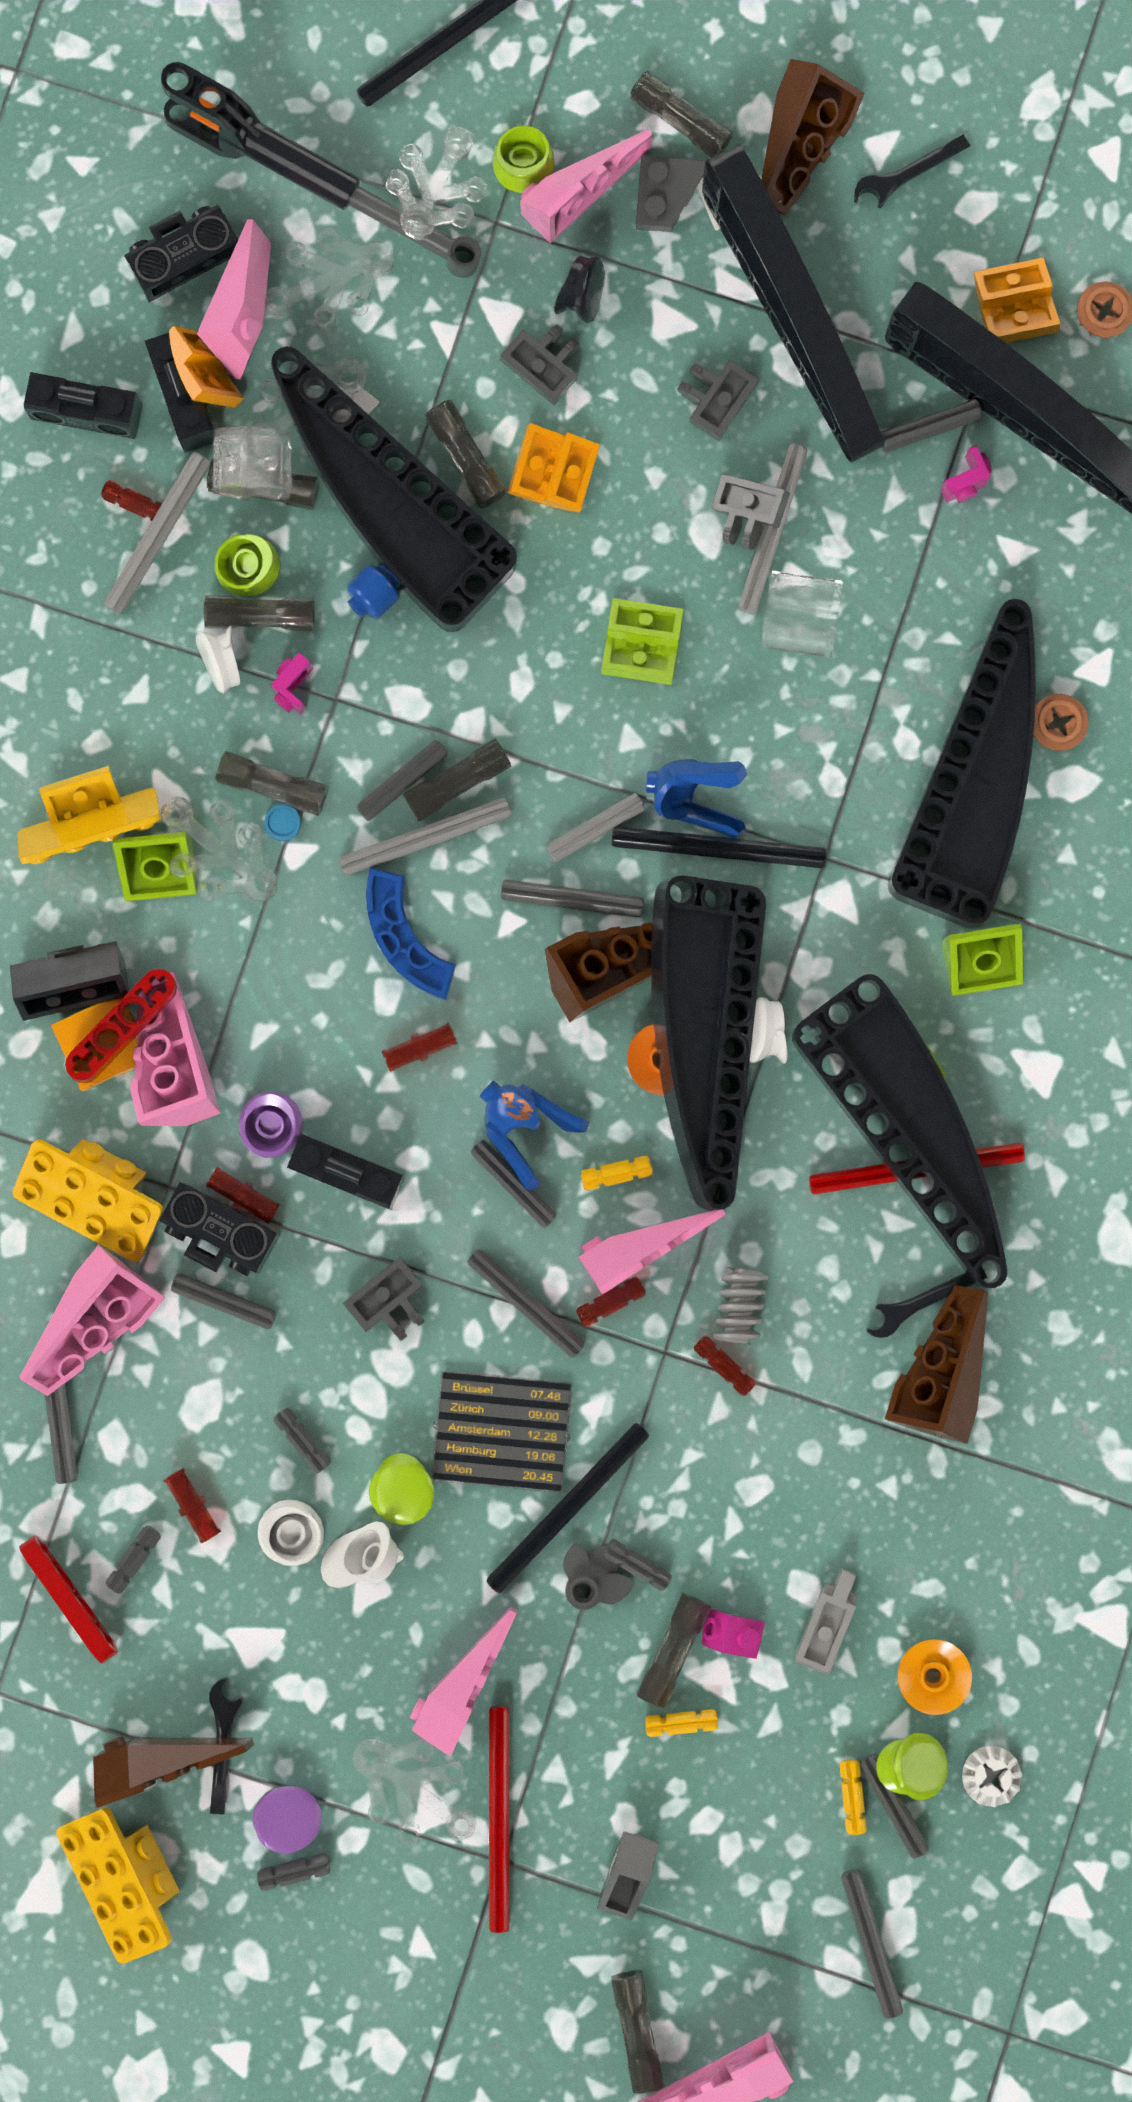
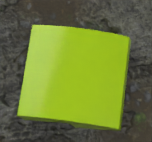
[601,598,684,685]

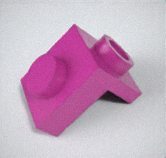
[941,445,992,503]
[271,653,313,715]
[701,1609,765,1659]

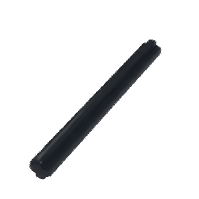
[357,0,517,107]
[611,826,827,868]
[486,1423,649,1594]

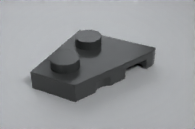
[636,156,706,232]

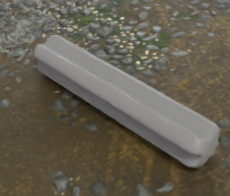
[546,793,645,862]

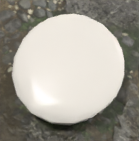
[196,625,240,694]
[750,997,788,1064]
[258,1500,324,1566]

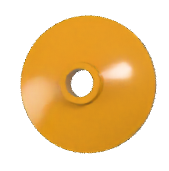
[897,1639,972,1715]

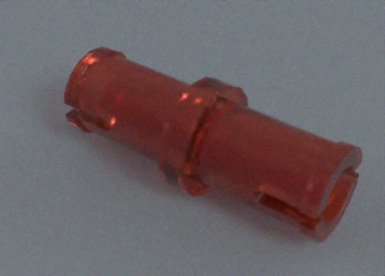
[382,1022,458,1072]
[206,1167,281,1224]
[163,1468,221,1544]

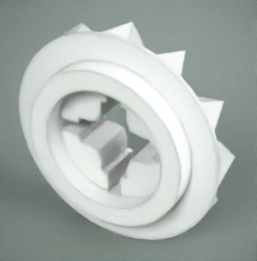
[962,1746,1023,1808]

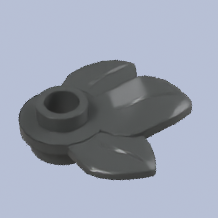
[563,1543,634,1610]

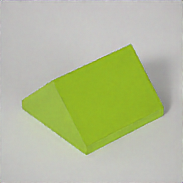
[112,832,197,901]
[942,923,1023,996]

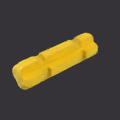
[581,1155,653,1191]
[645,1709,718,1737]
[839,1759,867,1835]

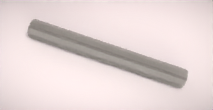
[738,444,808,615]
[104,452,211,614]
[339,798,512,876]

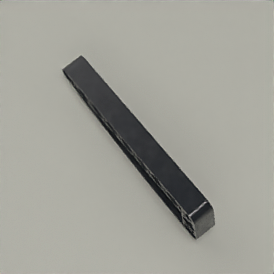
[702,144,884,463]
[885,282,1132,514]
[271,346,517,632]
[888,599,1036,929]
[651,875,766,1210]
[792,974,1008,1288]

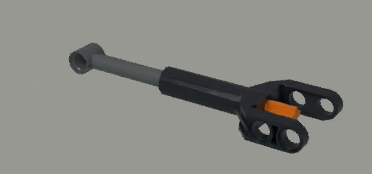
[161,62,481,278]

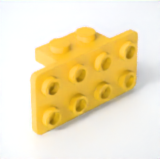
[17,766,161,864]
[12,1138,163,1262]
[56,1807,180,1964]

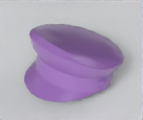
[239,1092,303,1158]
[253,1786,322,1854]

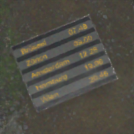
[431,1370,573,1493]

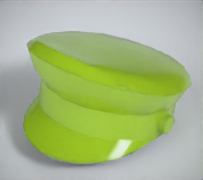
[493,125,555,193]
[215,534,280,596]
[369,1453,434,1525]
[876,1733,948,1801]

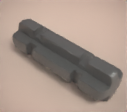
[273,1408,331,1473]
[105,1525,161,1594]
[603,1539,672,1591]
[257,1853,331,1891]

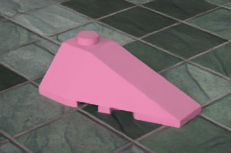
[520,129,653,244]
[197,219,271,380]
[130,972,221,1126]
[578,1209,726,1294]
[20,1245,165,1396]
[410,1606,518,1756]
[638,2032,793,2102]

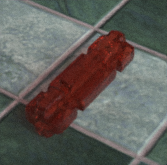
[101,480,162,521]
[576,1277,646,1327]
[693,1336,756,1396]

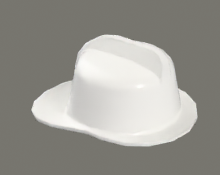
[321,1521,404,1588]

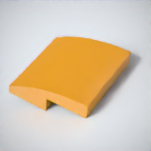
[974,257,1060,343]
[169,326,244,408]
[507,423,600,513]
[51,998,138,1091]

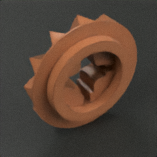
[1076,281,1132,340]
[1033,694,1089,752]

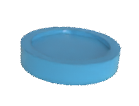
[264,804,301,841]

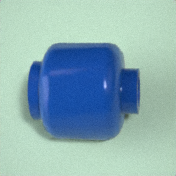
[347,565,400,619]

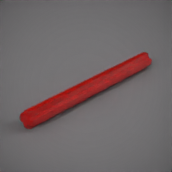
[809,1143,1025,1195]
[489,1706,509,1933]

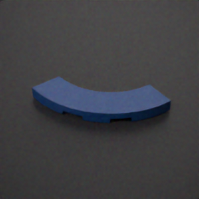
[366,867,456,1001]

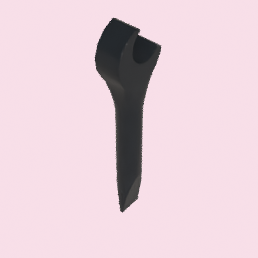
[854,134,970,208]
[866,1265,988,1338]
[209,1677,243,1815]

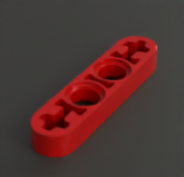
[65,969,177,1084]
[19,1535,118,1664]

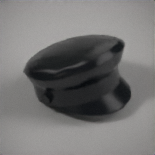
[554,256,605,323]

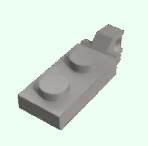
[793,1568,857,1675]

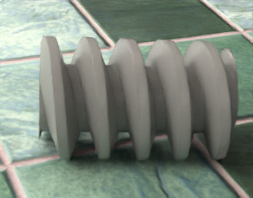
[713,1267,769,1345]

